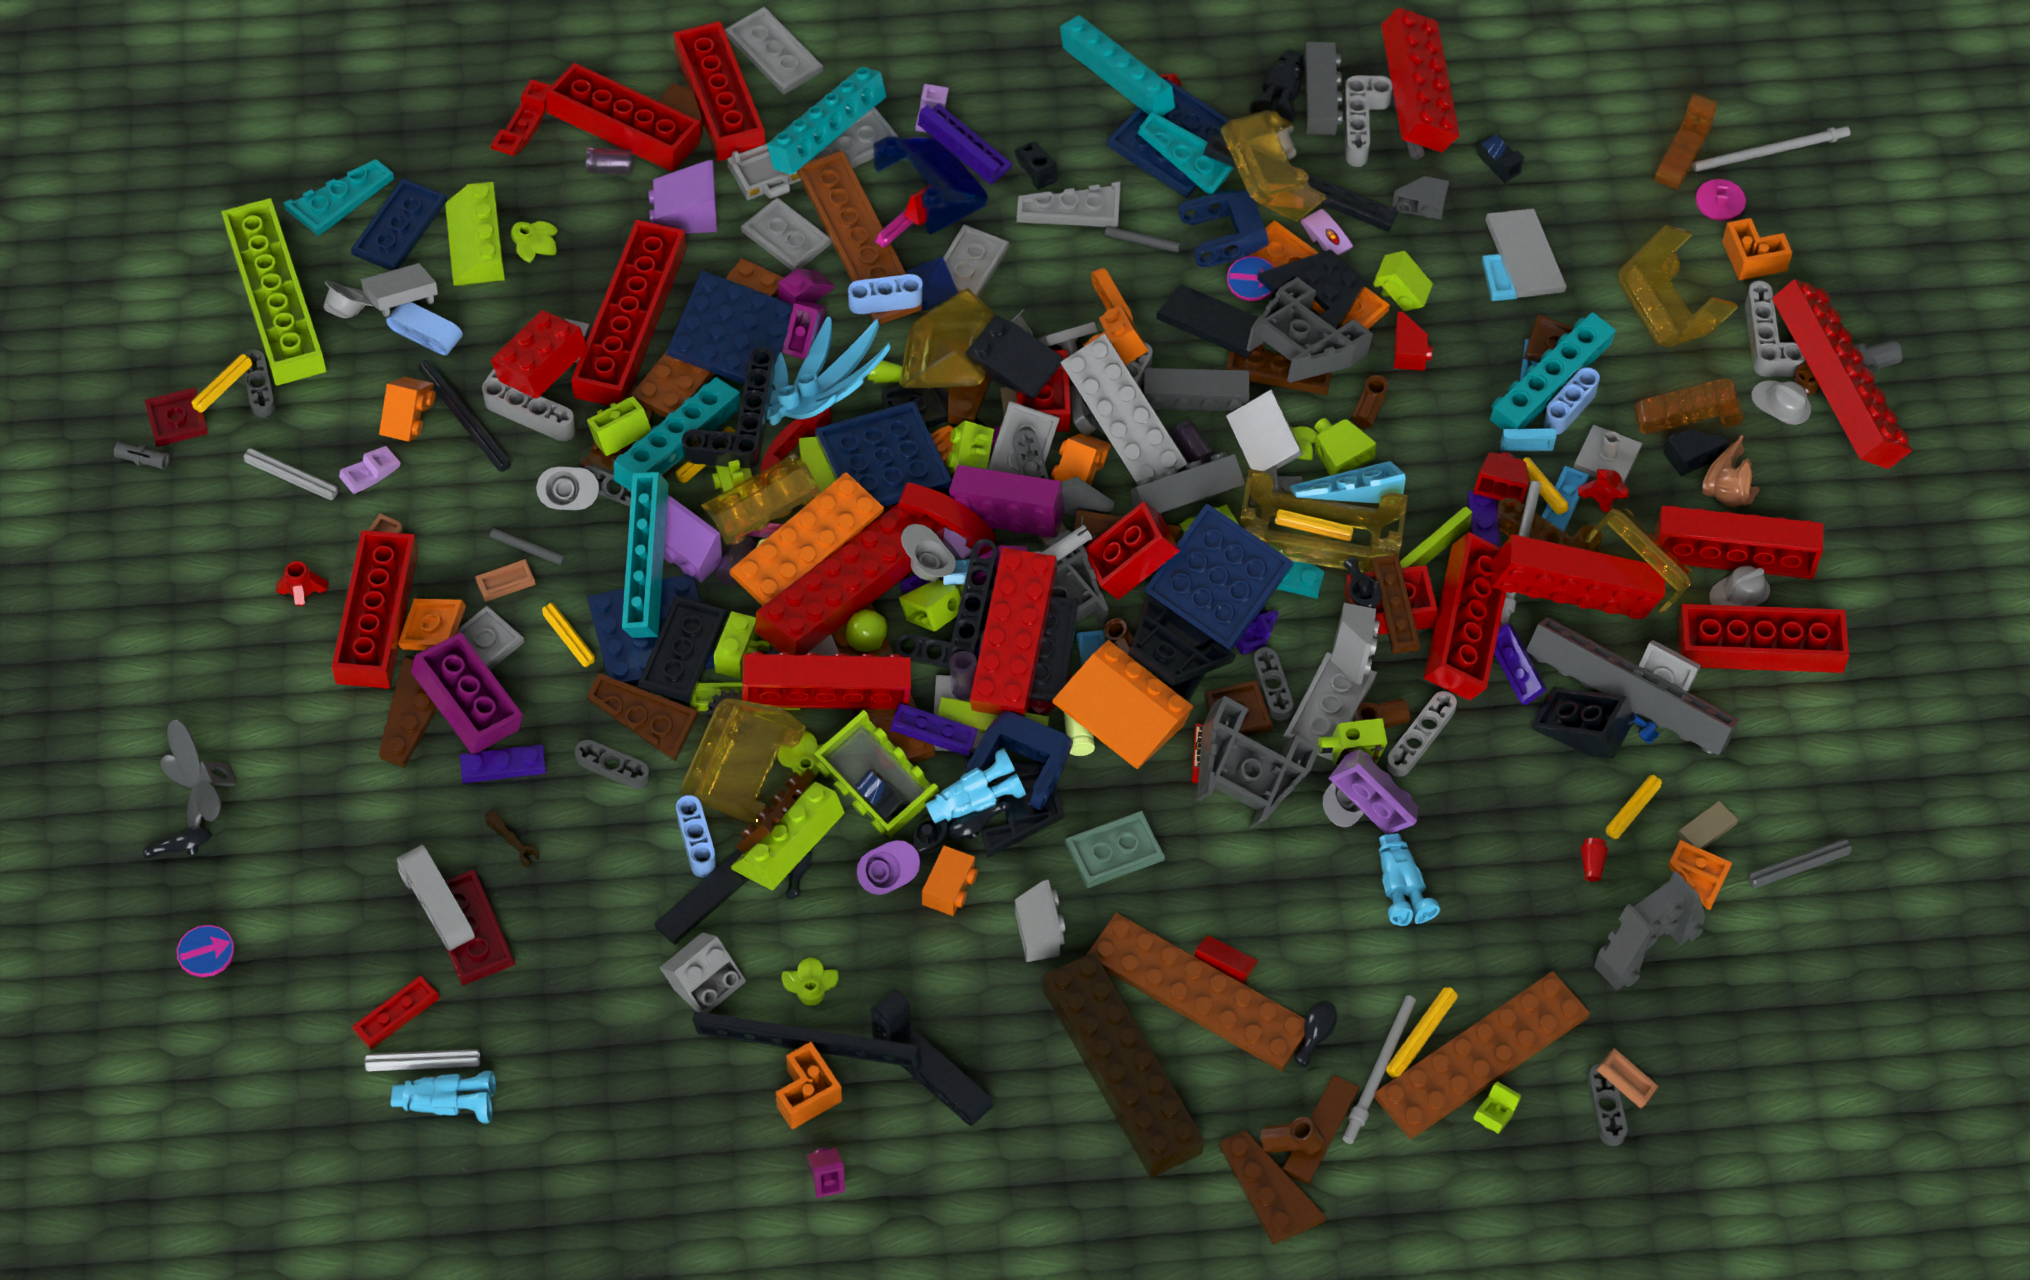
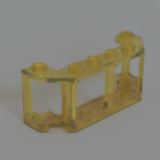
[1239,469,1408,573]

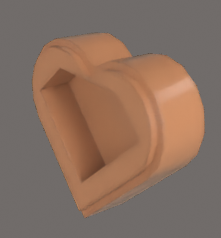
[368,513,403,533]

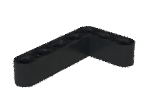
[682,347,775,468]
[895,539,1000,672]
[871,988,994,1126]

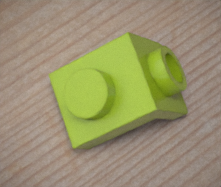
[1473,1082,1521,1134]

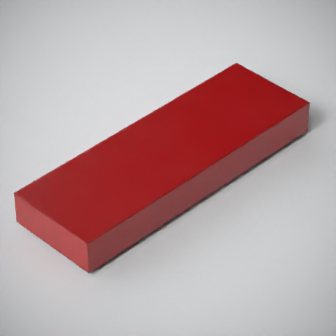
[352,975,440,1050]

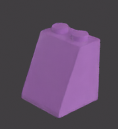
[649,160,717,234]

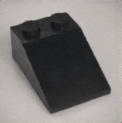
[965,314,1064,400]
[1532,687,1635,759]

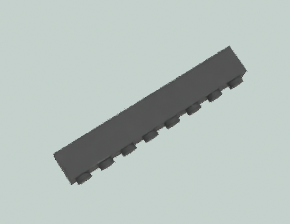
[1526,617,1740,756]

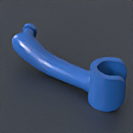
[1634,713,1659,743]

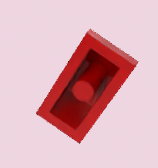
[1394,311,1432,371]

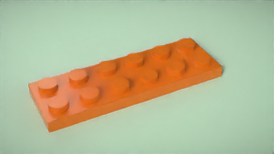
[1247,220,1390,329]
[730,472,884,606]

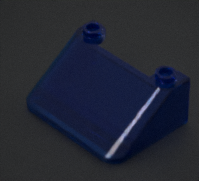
[873,137,987,235]

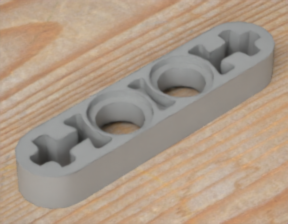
[1386,691,1457,777]

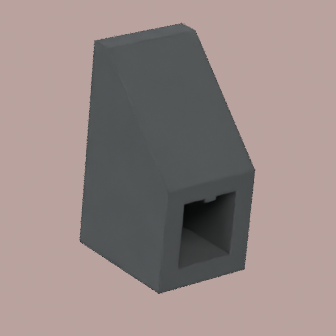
[1392,176,1449,220]

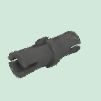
[114,441,170,470]

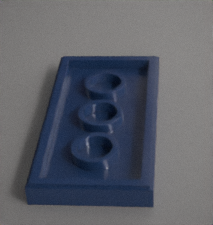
[351,178,447,271]

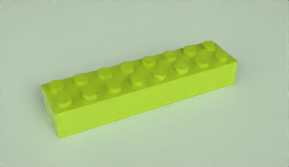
[221,198,326,386]

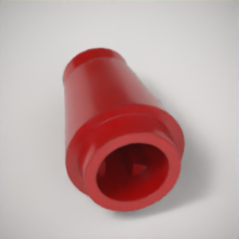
[1580,838,1608,882]

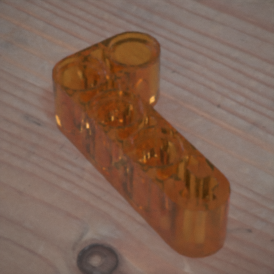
[1654,92,1718,190]
[1634,378,1743,434]
[1496,498,1602,552]

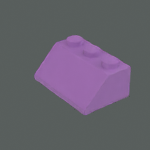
[664,495,723,583]
[1329,749,1418,835]

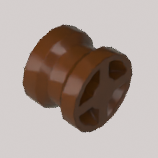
[1793,363,1819,396]

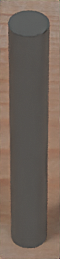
[1104,226,1181,253]
[490,528,566,566]

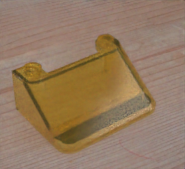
[900,288,995,388]
[1585,508,1694,614]
[681,698,806,825]

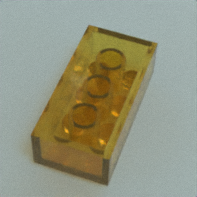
[701,454,821,545]

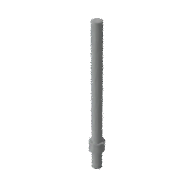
[1499,481,1541,628]
[1342,995,1416,1144]

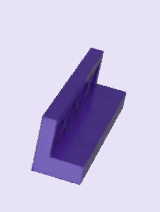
[918,103,1012,185]

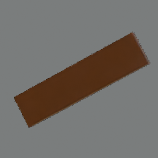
[1371,555,1420,654]
[1283,1075,1360,1185]

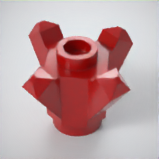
[1578,469,1629,513]
[276,561,328,606]

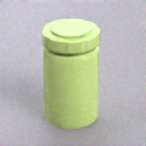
[1064,712,1095,756]

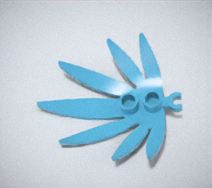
[767,316,890,425]

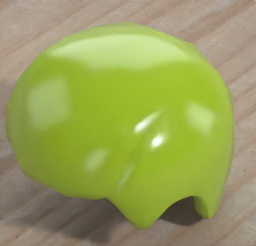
[845,609,888,652]

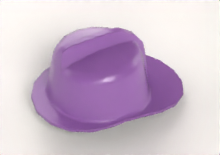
[857,840,920,895]

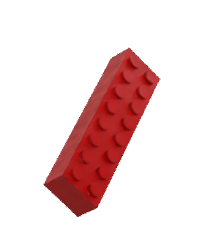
[571,220,687,406]
[1772,279,1913,469]
[755,504,945,655]

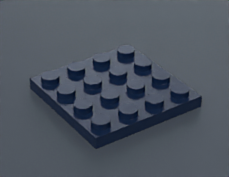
[1107,79,1247,198]
[666,270,794,386]
[815,401,952,507]
[1144,503,1294,652]
[587,574,715,686]

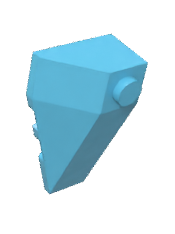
[1289,461,1406,505]

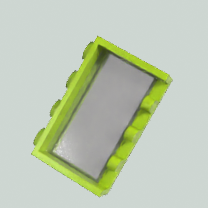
[814,710,940,839]

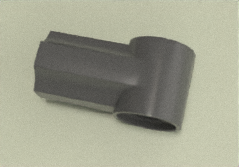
[1854,340,1903,374]

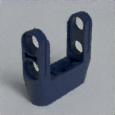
[1178,190,1269,268]
[965,711,1073,810]

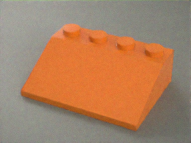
[1052,640,1194,770]

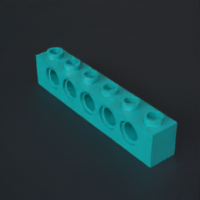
[767,67,886,175]
[1490,312,1616,430]
[613,377,741,491]

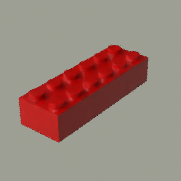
[1381,7,1460,153]
[673,21,765,162]
[546,62,701,172]
[1652,506,1824,579]
[332,530,419,689]
[1424,532,1506,701]
[1492,534,1665,619]
[970,547,1058,717]
[1677,604,1849,673]
[742,652,911,710]

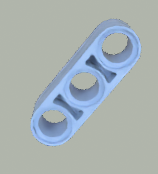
[848,274,923,314]
[386,302,463,355]
[1543,367,1600,434]
[676,795,716,878]

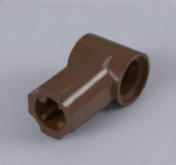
[1351,375,1388,430]
[1104,618,1143,666]
[1355,699,1410,728]
[1261,1117,1324,1154]

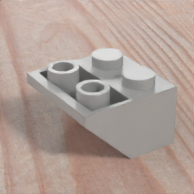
[1331,603,1380,685]
[1015,880,1065,962]
[660,932,746,1013]

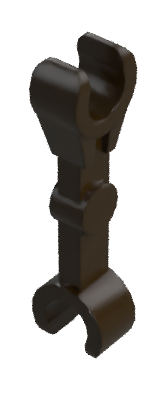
[485,809,539,867]

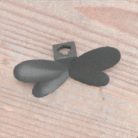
[161,720,236,827]

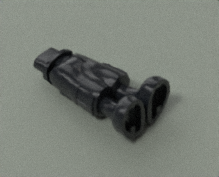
[1250,50,1304,126]

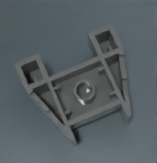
[1246,277,1373,383]
[982,529,1109,626]
[1197,696,1320,828]
[1594,871,1705,991]

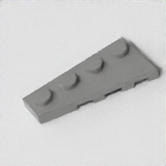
[1017,182,1120,228]

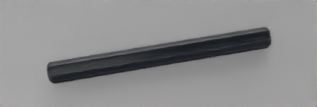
[418,359,511,472]

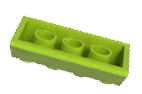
[445,182,505,286]
[731,782,845,891]

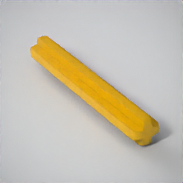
[1386,987,1458,1079]

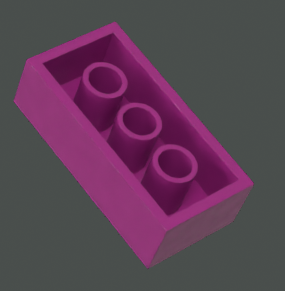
[949,465,1065,538]
[411,632,523,755]

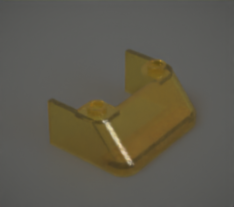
[1221,110,1326,222]
[1618,224,1738,348]

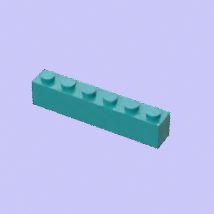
[1060,15,1175,117]
[622,472,669,638]

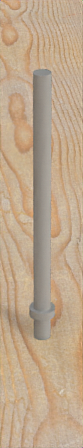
[1693,126,1850,172]

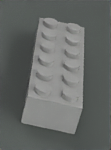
[1060,334,1188,483]

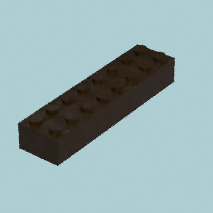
[1043,952,1204,1178]

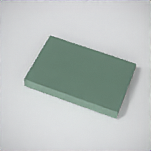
[1065,811,1165,889]

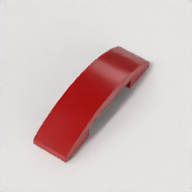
[490,79,552,156]
[760,407,832,491]
[897,483,997,555]

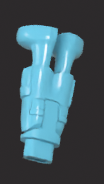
[925,748,1026,824]
[1379,834,1440,926]
[391,1071,496,1123]

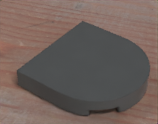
[1061,476,1115,517]

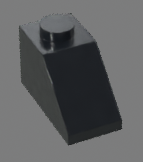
[1664,429,1729,477]

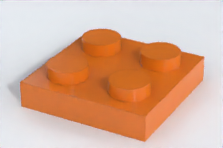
[398,599,466,650]

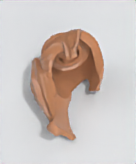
[1702,435,1760,507]

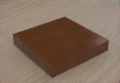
[1523,314,1583,363]
[1204,680,1273,736]

